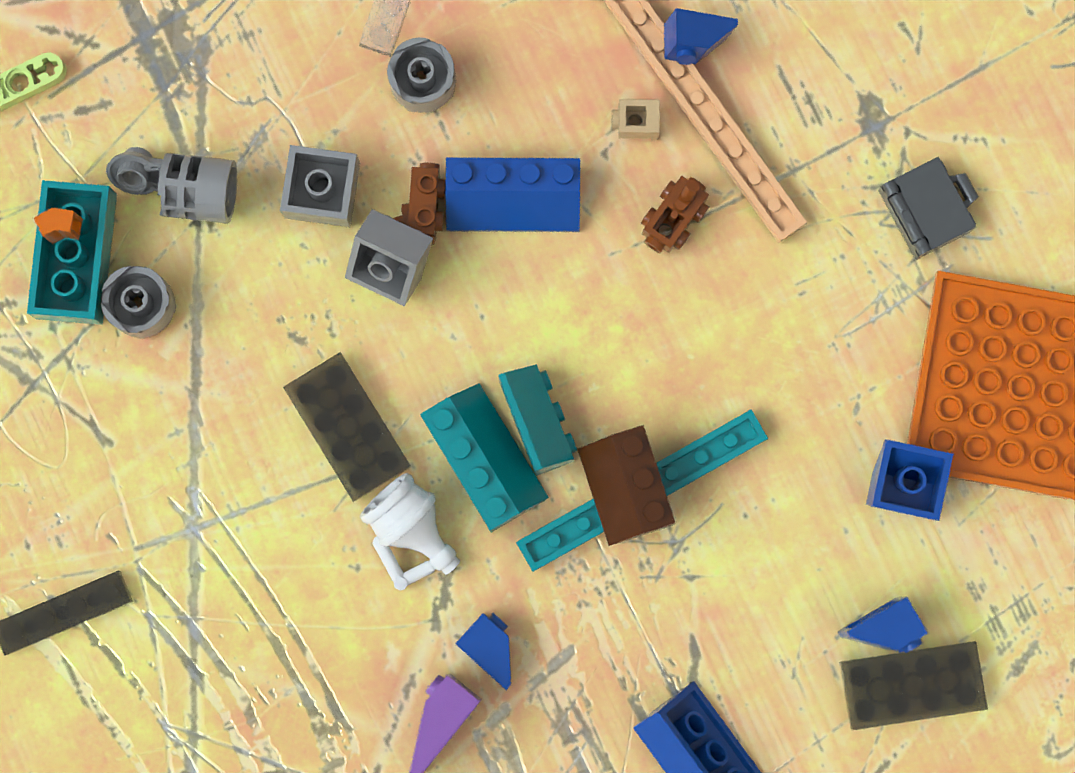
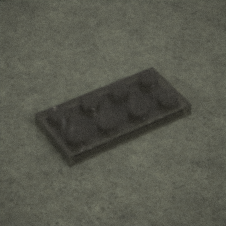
[283,352,411,502]
[839,641,988,730]

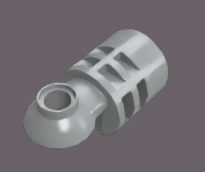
[106,147,237,224]

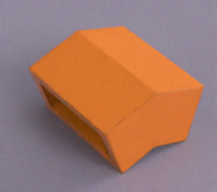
[33,208,83,244]

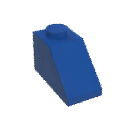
[664,8,738,65]
[455,613,511,690]

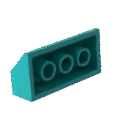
[420,383,549,533]

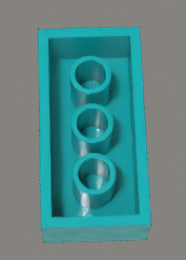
[27,180,117,325]

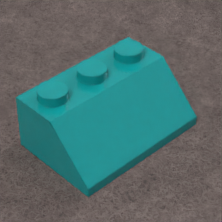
[498,364,577,476]

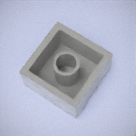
[280,145,360,227]
[345,209,433,306]

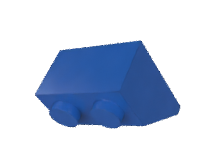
[866,439,954,521]
[837,597,928,653]

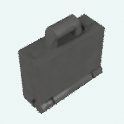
[878,157,979,260]

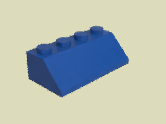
[445,157,580,232]
[633,681,761,773]

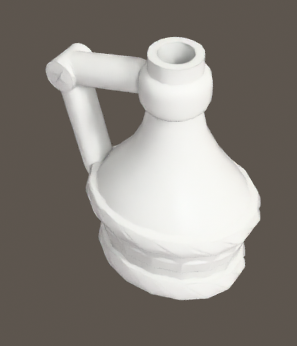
[360,473,460,590]

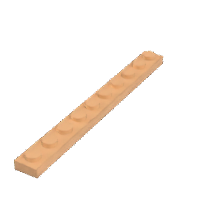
[604,0,807,243]

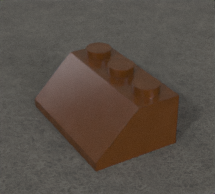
[577,425,675,546]

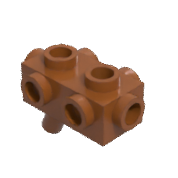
[393,163,446,245]
[641,176,709,253]

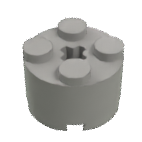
[387,37,456,113]
[101,266,176,339]

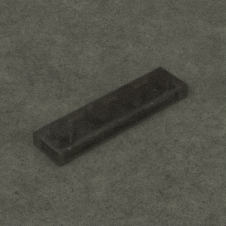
[0,571,133,656]

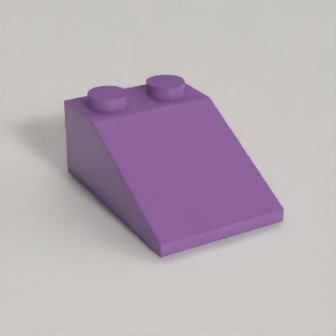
[410,674,482,773]

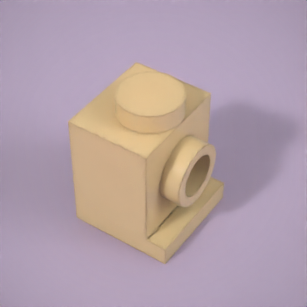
[612,99,660,140]

